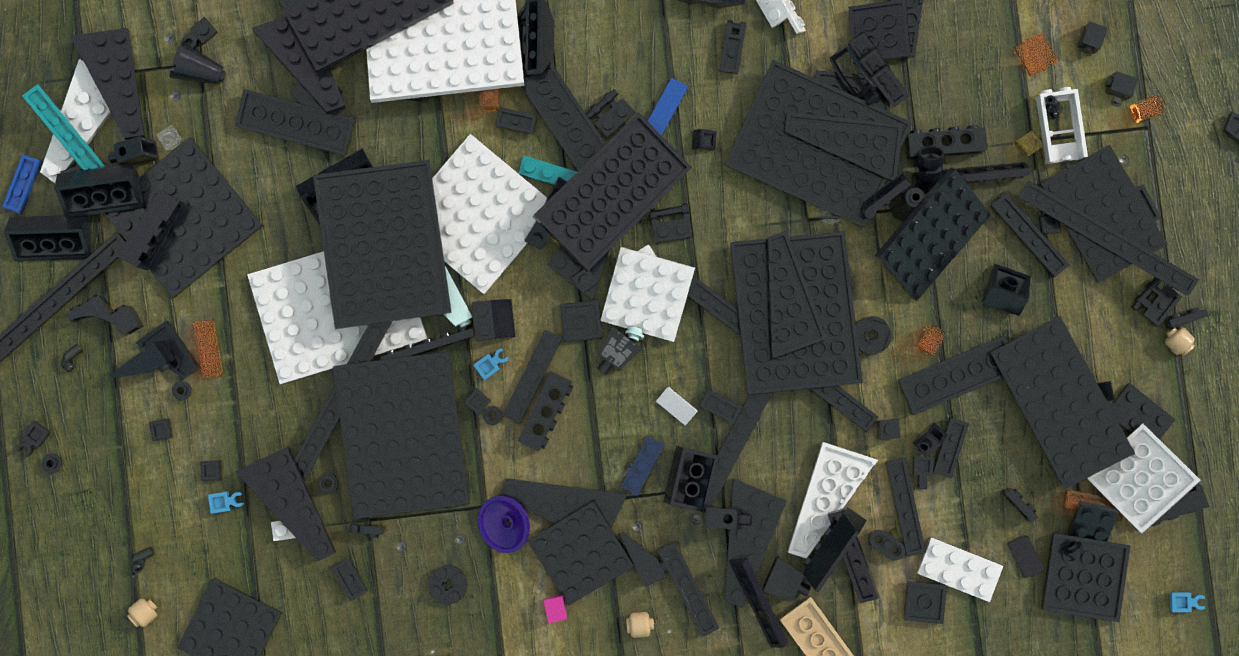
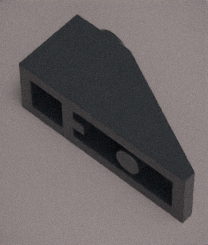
[110,341,175,378]
[620,532,668,587]

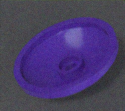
[478,496,530,553]

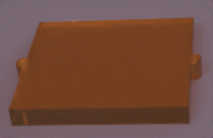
[1014,33,1058,76]

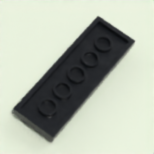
[521,62,606,171]
[235,89,356,156]
[898,336,1008,415]

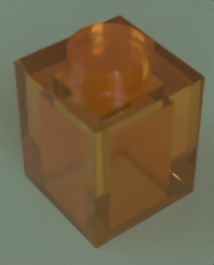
[479,89,500,111]
[1130,95,1164,124]
[914,325,945,356]

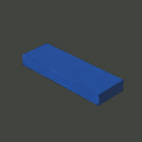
[648,78,688,136]
[2,154,42,214]

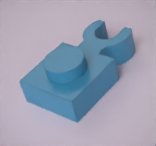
[474,348,509,380]
[208,491,244,514]
[1169,592,1205,612]

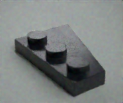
[136,321,201,379]

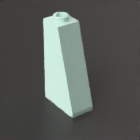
[444,266,473,328]

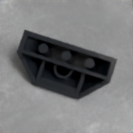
[517,0,554,75]

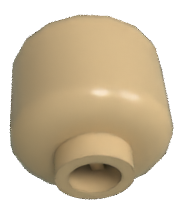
[1165,327,1195,355]
[127,598,157,627]
[626,612,654,638]

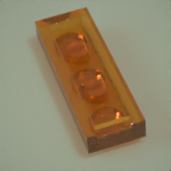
[193,319,223,379]
[1063,489,1123,521]

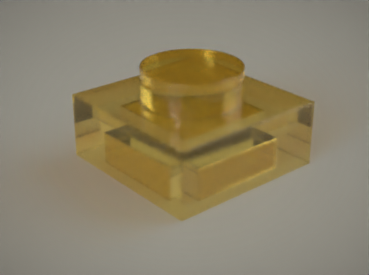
[1016,130,1044,157]

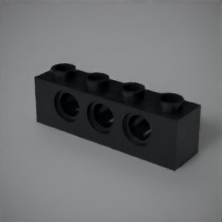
[905,125,987,159]
[518,371,573,451]

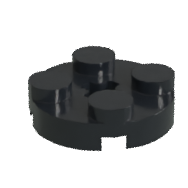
[856,316,892,355]
[428,565,468,605]

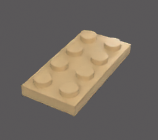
[779,596,854,656]

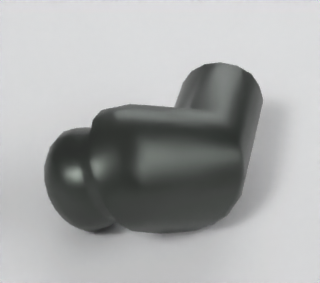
[61,344,83,372]
[131,547,155,573]

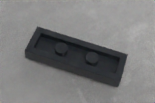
[933,417,969,478]

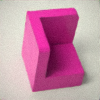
[543,595,567,624]

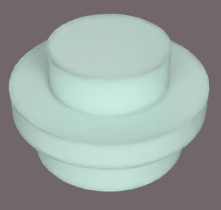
[625,326,644,342]

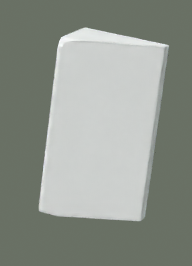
[656,387,698,426]

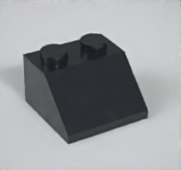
[983,264,1031,316]
[472,299,516,341]

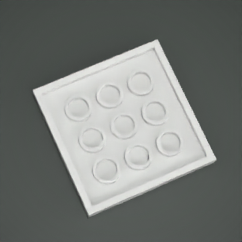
[600,247,695,342]
[1087,424,1201,534]

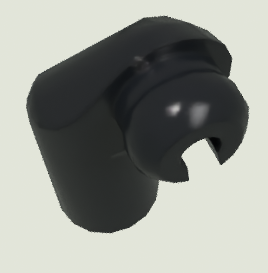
[1046,95,1060,120]

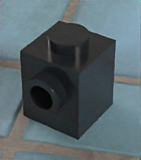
[913,422,948,457]

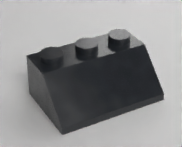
[663,446,719,513]

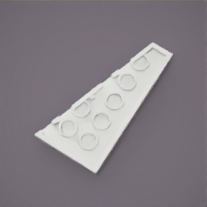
[40,59,111,183]
[787,442,878,558]

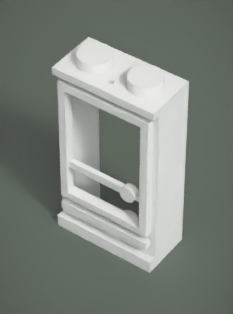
[1035,87,1088,165]

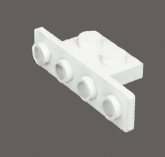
[756,0,806,34]

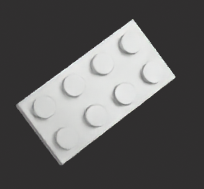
[916,537,1003,602]

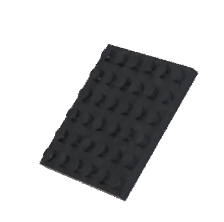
[104,137,263,298]

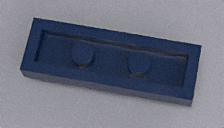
[621,436,664,496]

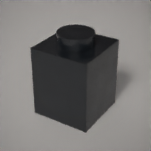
[1077,22,1108,54]
[1105,71,1138,100]
[876,418,901,440]

